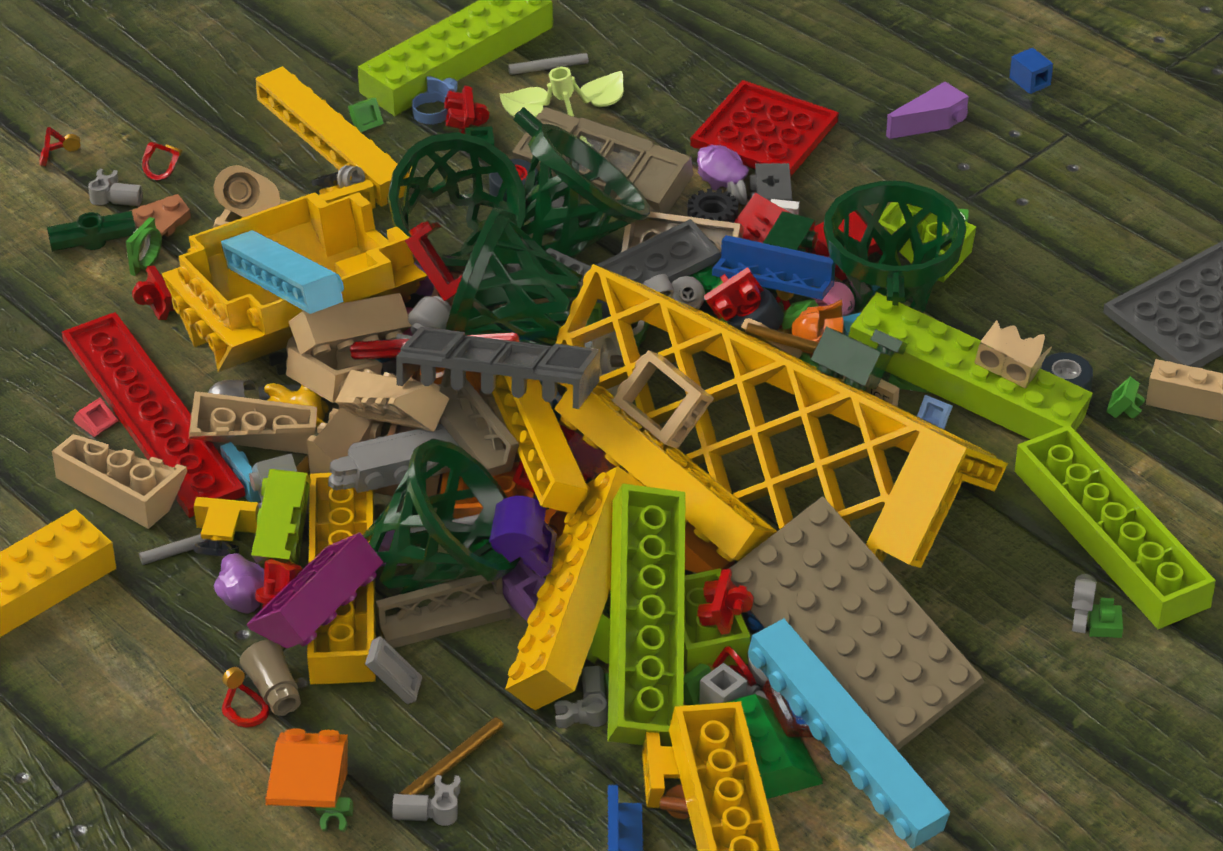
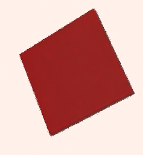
[734,193,790,243]

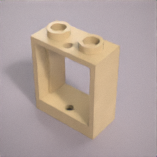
[286,346,382,403]
[612,350,714,448]

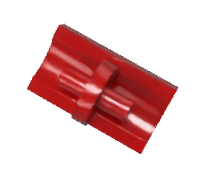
[444,85,489,134]
[132,266,175,320]
[704,267,764,321]
[255,559,302,609]
[697,569,754,635]

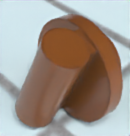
[659,785,689,819]

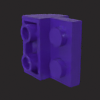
[489,496,557,578]

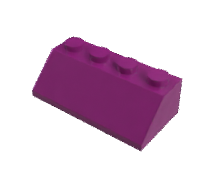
[246,532,384,648]

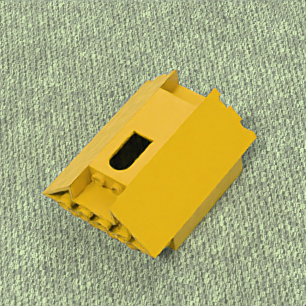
[161,192,427,372]

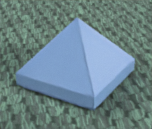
[917,395,953,429]

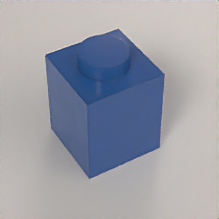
[1010,47,1053,94]

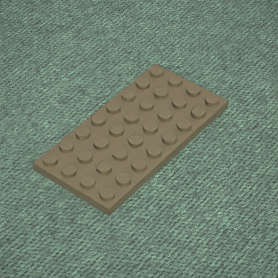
[729,496,984,751]

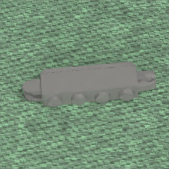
[328,424,460,493]

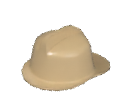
[214,165,281,217]

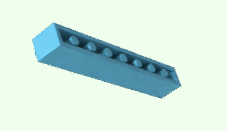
[221,230,344,314]
[748,618,950,849]

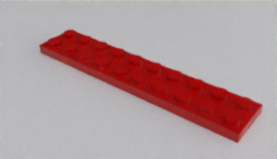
[62,312,245,518]

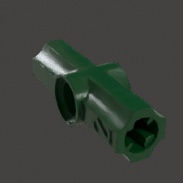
[47,211,136,252]

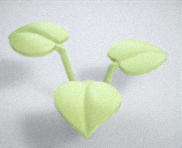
[500,67,624,147]

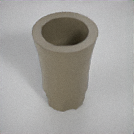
[239,639,301,716]

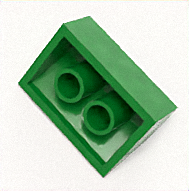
[724,694,823,799]

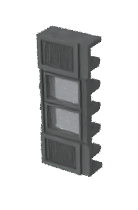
[396,327,600,409]

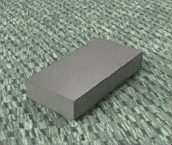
[365,636,422,704]

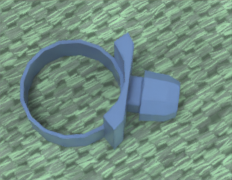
[412,76,458,124]

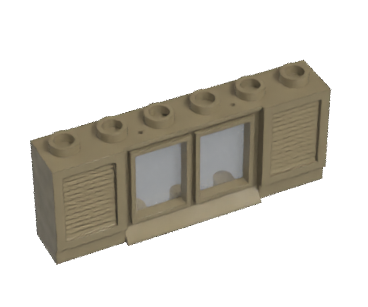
[512,107,694,214]

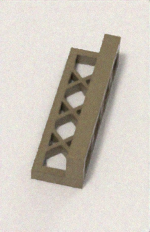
[439,368,519,476]
[376,575,510,648]

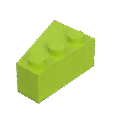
[251,469,311,568]

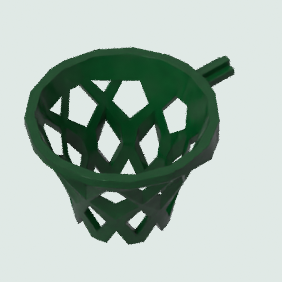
[513,107,650,259]
[387,132,526,272]
[823,181,966,313]
[446,207,583,346]
[363,439,521,594]

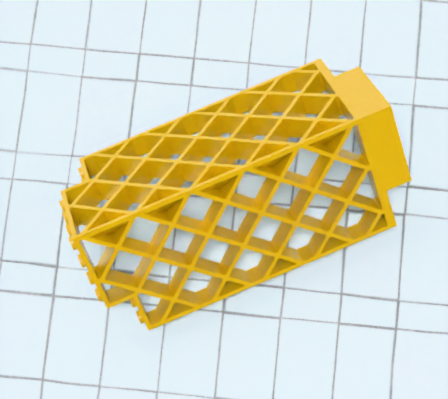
[555,264,1008,568]

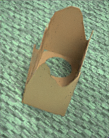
[975,320,1052,388]

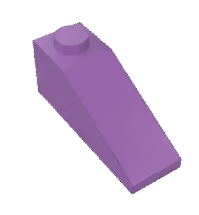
[886,82,969,139]

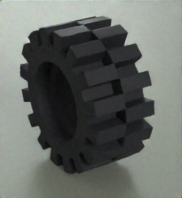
[687,188,738,223]

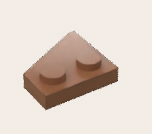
[127,194,191,243]

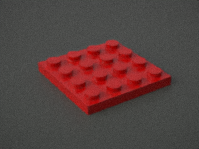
[690,80,839,177]

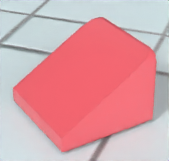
[73,397,119,437]

